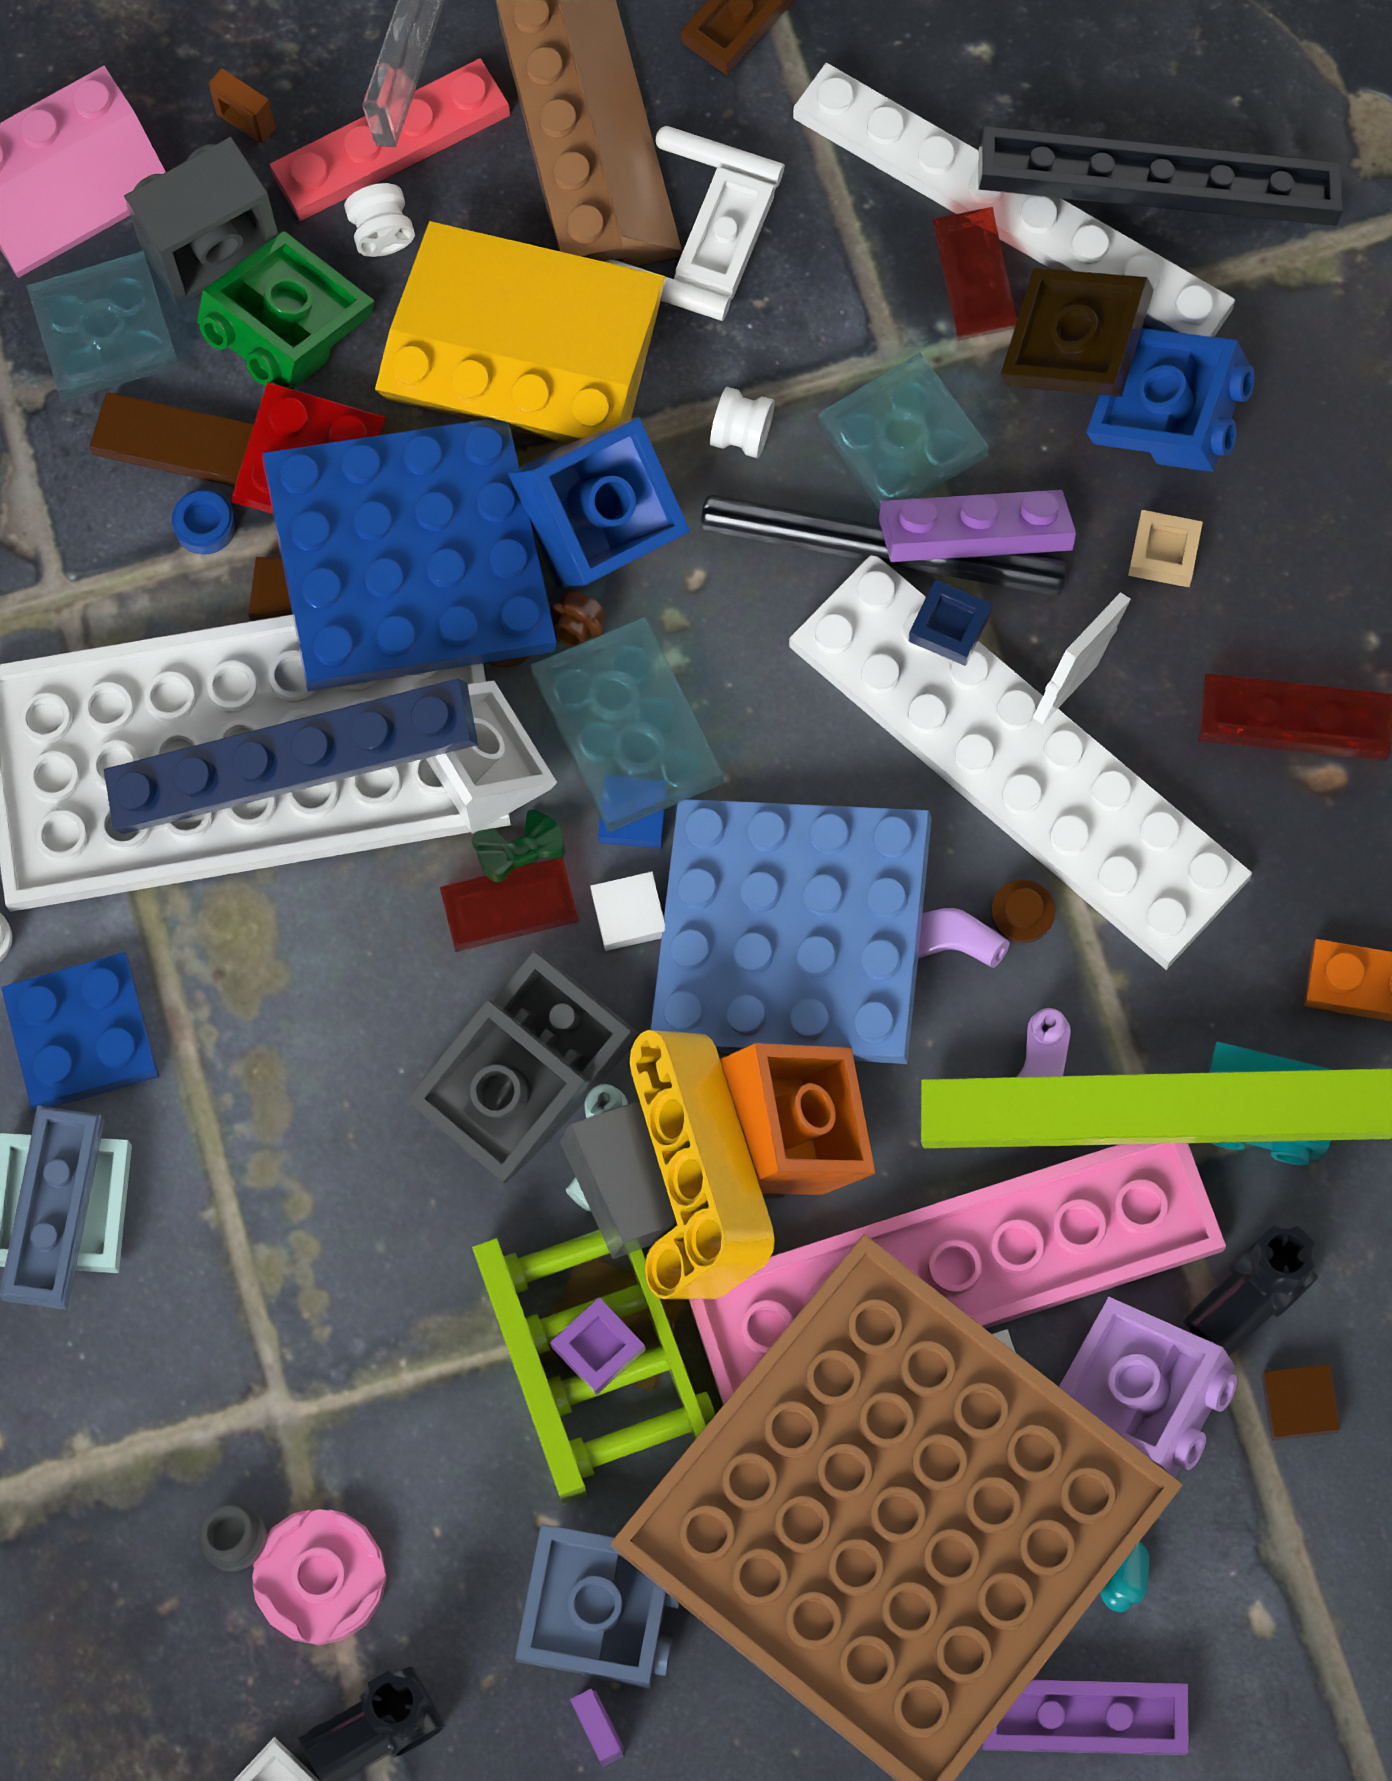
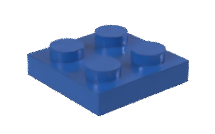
[1,952,159,1112]

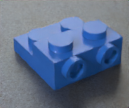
[1086,328,1255,472]

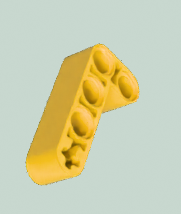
[630,1030,775,1299]

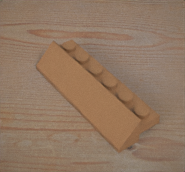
[495,0,682,266]

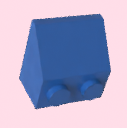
[508,417,690,587]

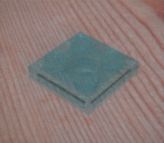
[27,251,179,401]
[817,352,989,511]

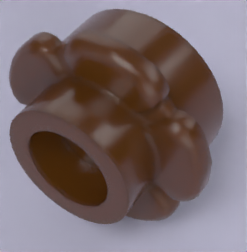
[549,592,607,649]

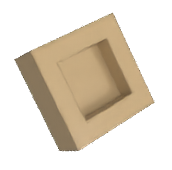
[1128,510,1203,587]

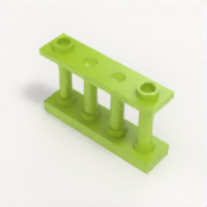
[472,1229,716,1505]

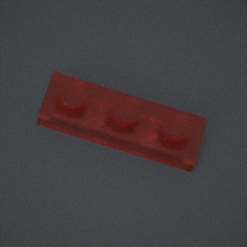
[1198,674,1392,761]

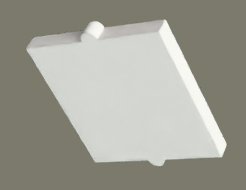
[1033,592,1131,725]

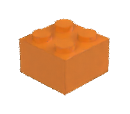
[720,1043,876,1195]

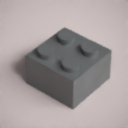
[124,136,278,307]

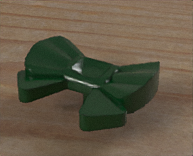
[471,810,566,883]

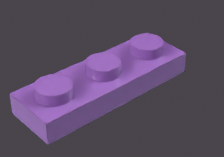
[879,490,1076,562]
[982,1680,1189,1755]

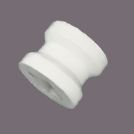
[344,183,415,257]
[710,387,775,459]

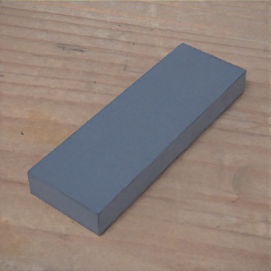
[0,1105,105,1310]

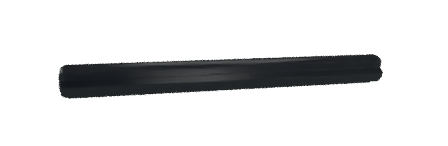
[701,495,1067,596]

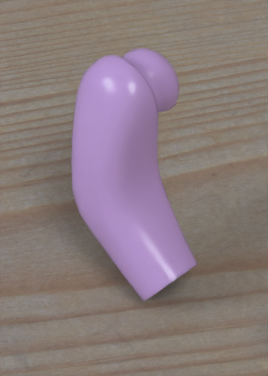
[918,908,1010,968]
[1016,1008,1071,1077]

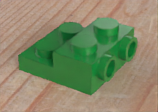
[197,231,374,390]

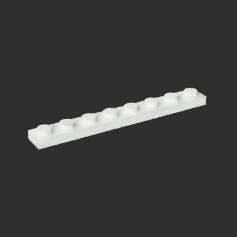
[793,63,1235,337]

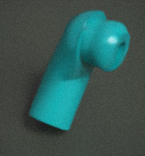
[1100,1541,1150,1613]

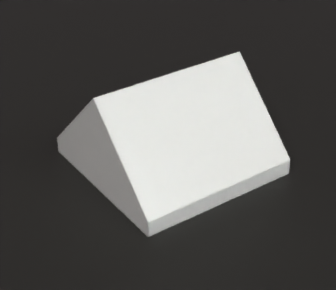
[426,681,557,834]

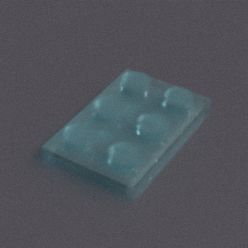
[531,617,724,833]

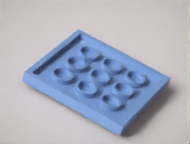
[651,799,932,1064]

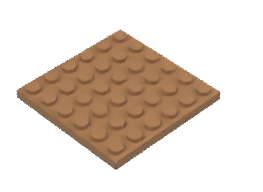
[611,1234,1183,1781]

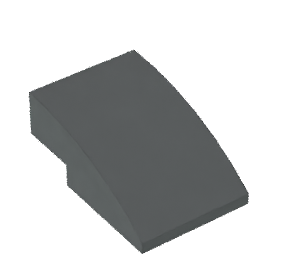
[407,951,640,1183]
[560,1101,785,1259]

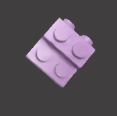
[1059,1297,1237,1478]

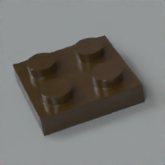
[1001,268,1154,397]

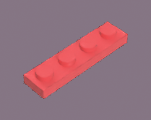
[269,58,510,222]

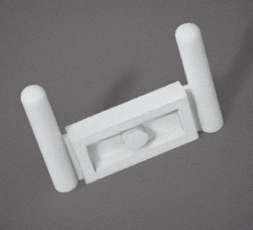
[605,126,785,321]

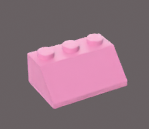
[0,66,165,278]

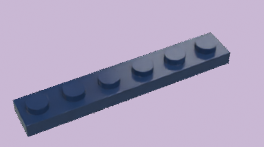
[104,678,478,834]

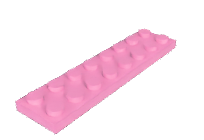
[688,1143,1226,1405]

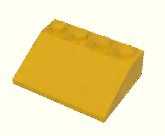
[375,221,666,444]

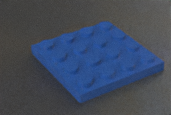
[263,419,556,692]

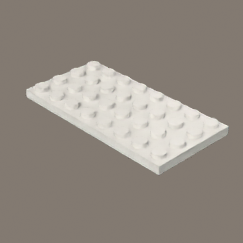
[0,615,511,912]

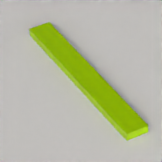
[921,1069,1392,1149]

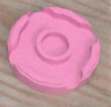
[252,1509,387,1645]

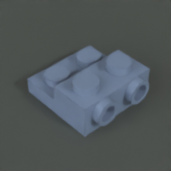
[515,1524,679,1689]

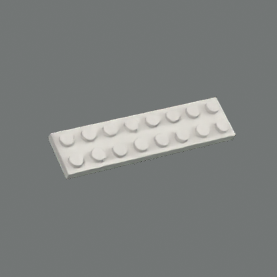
[789,555,1252,970]

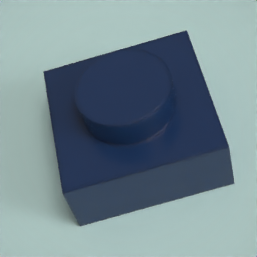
[908,579,993,666]

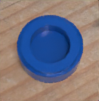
[172,489,236,555]

